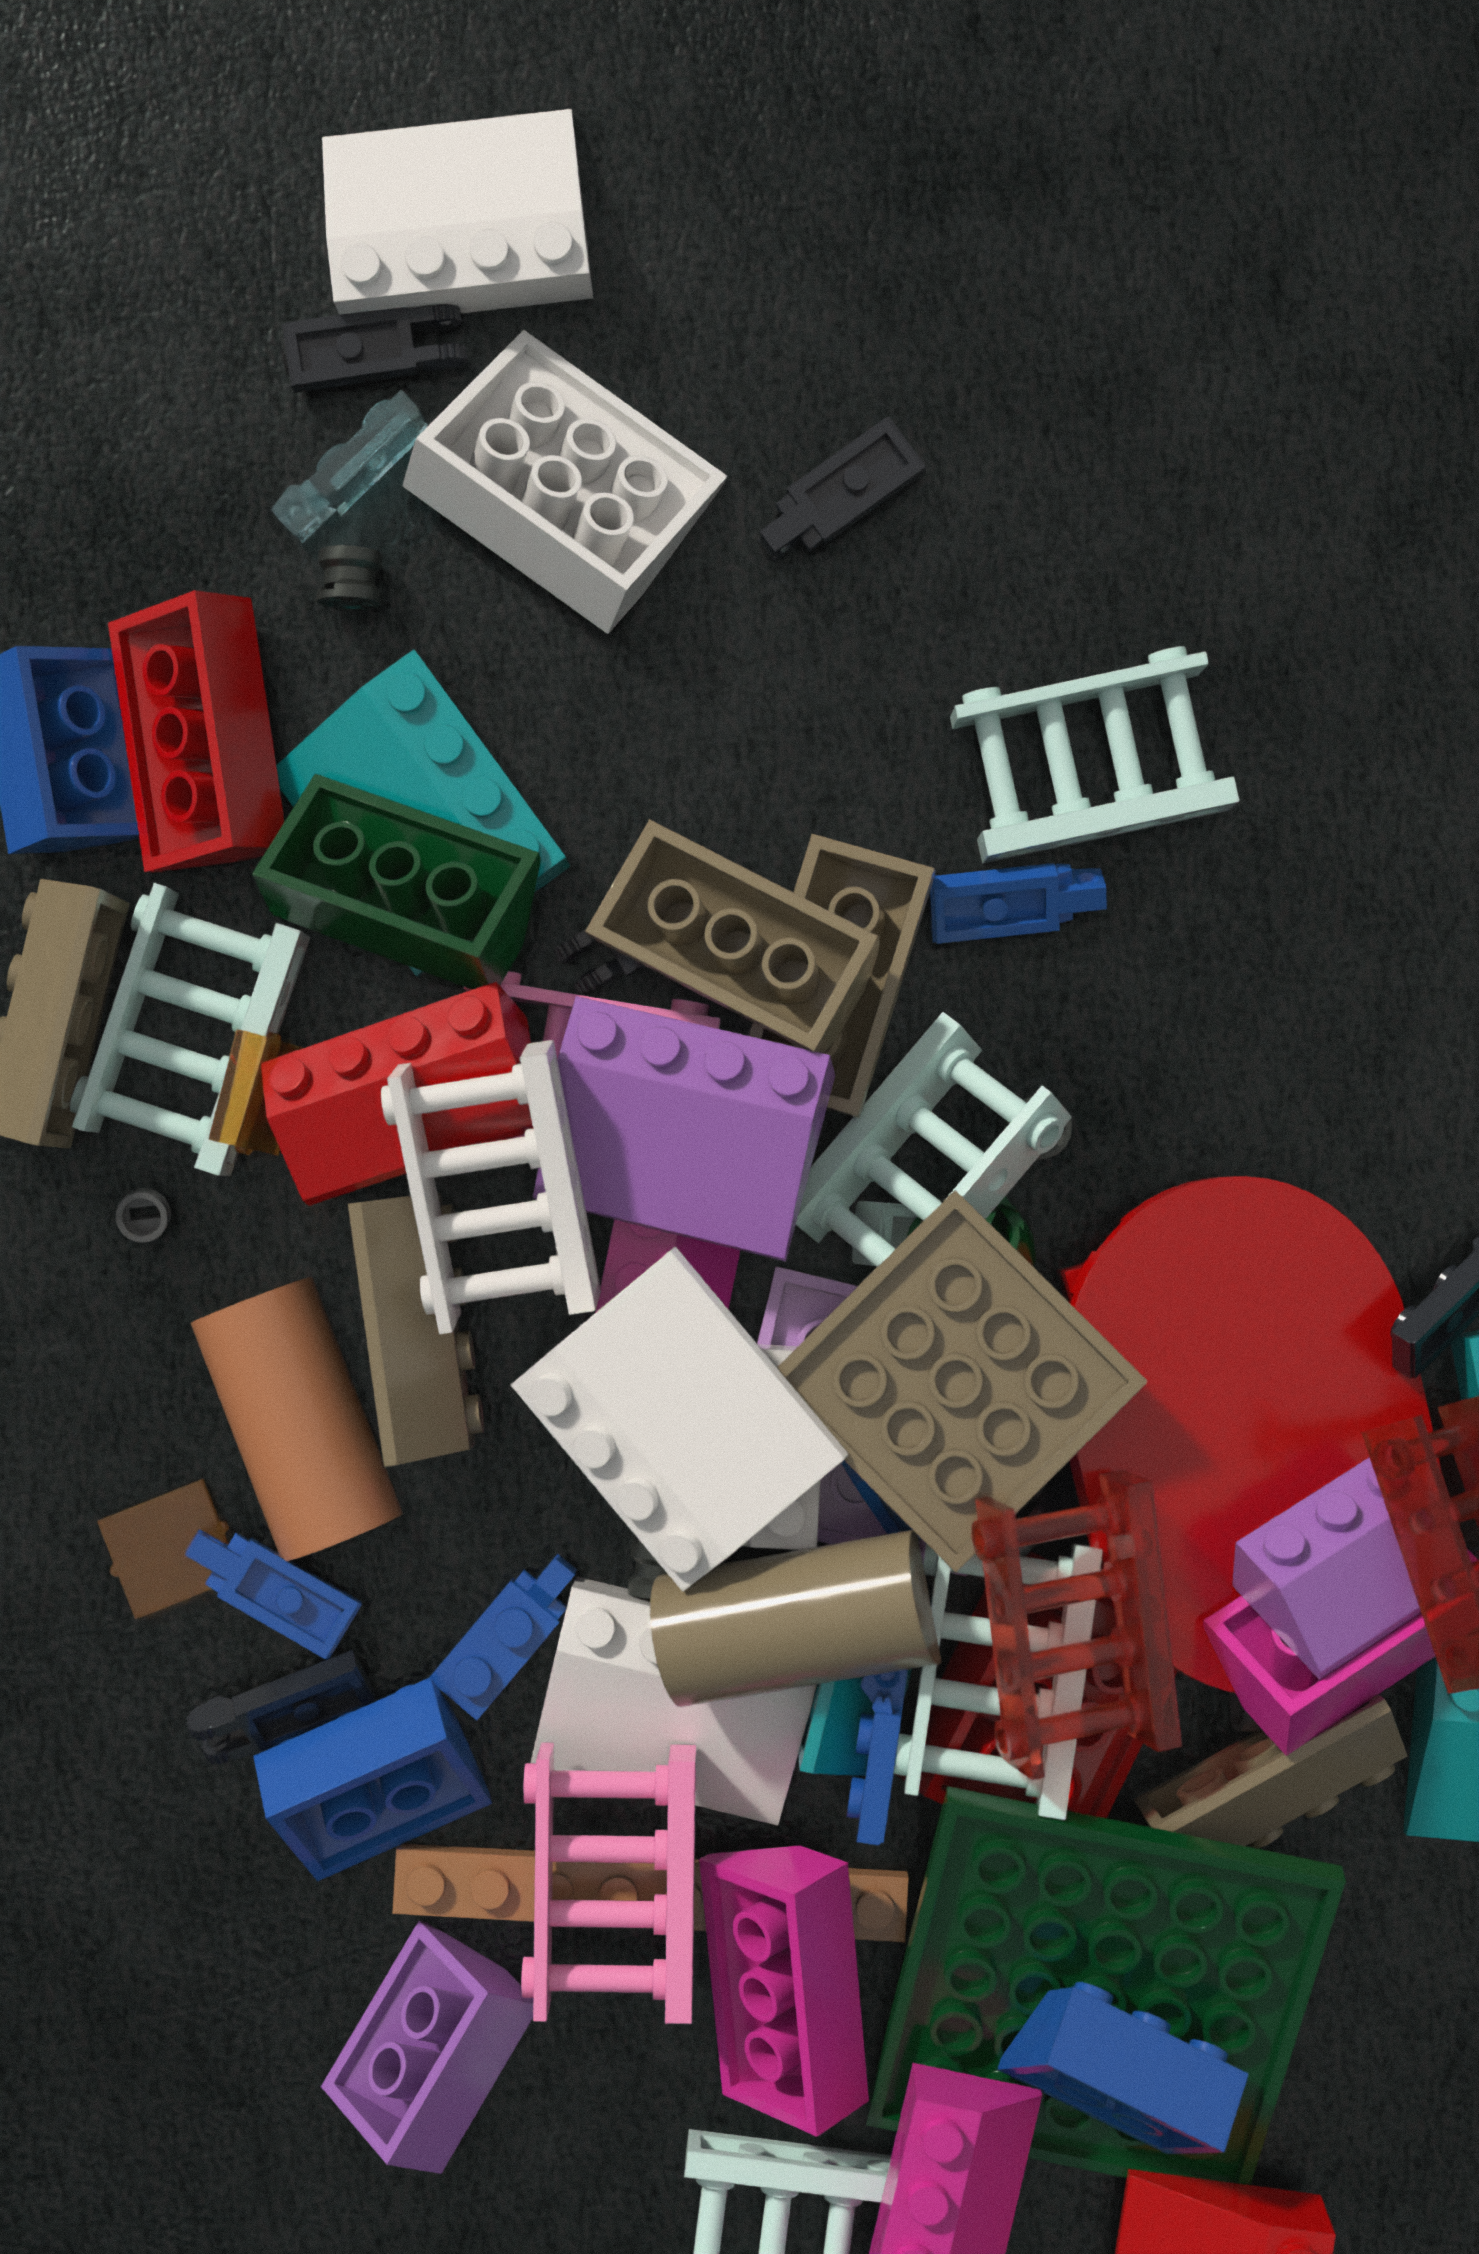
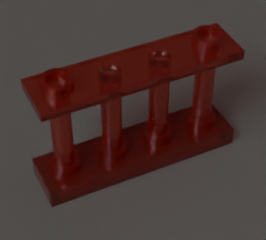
[1361,1395,1479,1694]
[971,1470,1182,1781]

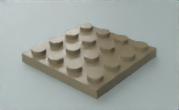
[777,1190,1148,1573]

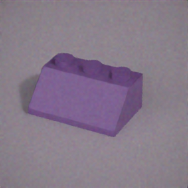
[1232,1444,1475,1680]
[321,1921,533,2174]

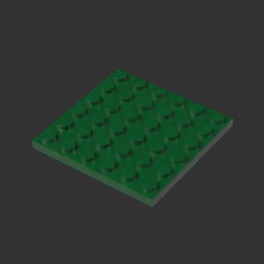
[866,1786,1346,2185]

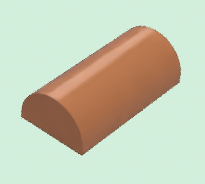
[191,1277,403,1562]

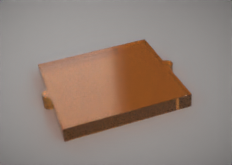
[208,1029,303,1155]
[97,1479,229,1619]

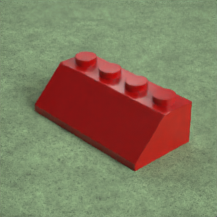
[108,590,285,873]
[261,981,533,1206]

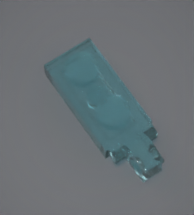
[271,390,428,543]

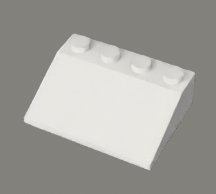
[322,109,593,315]
[402,330,727,634]
[511,1247,849,1592]
[531,1576,816,1826]

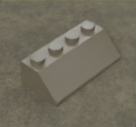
[0,879,130,1148]
[348,1193,484,1467]
[1133,1694,1407,1849]

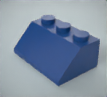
[0,646,140,854]
[253,1677,493,1881]
[997,1982,1248,2154]

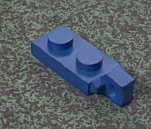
[928,863,1107,944]
[185,1529,362,1660]
[429,1554,577,1720]
[847,1669,908,1846]

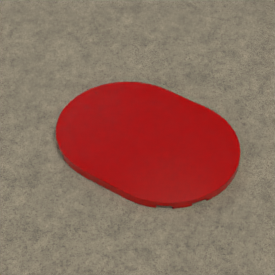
[1069,1176,1443,1693]

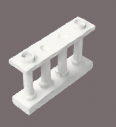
[381,1040,601,1334]

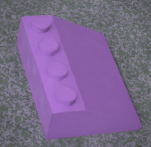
[533,996,835,1262]

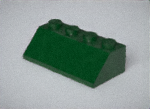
[252,774,541,990]

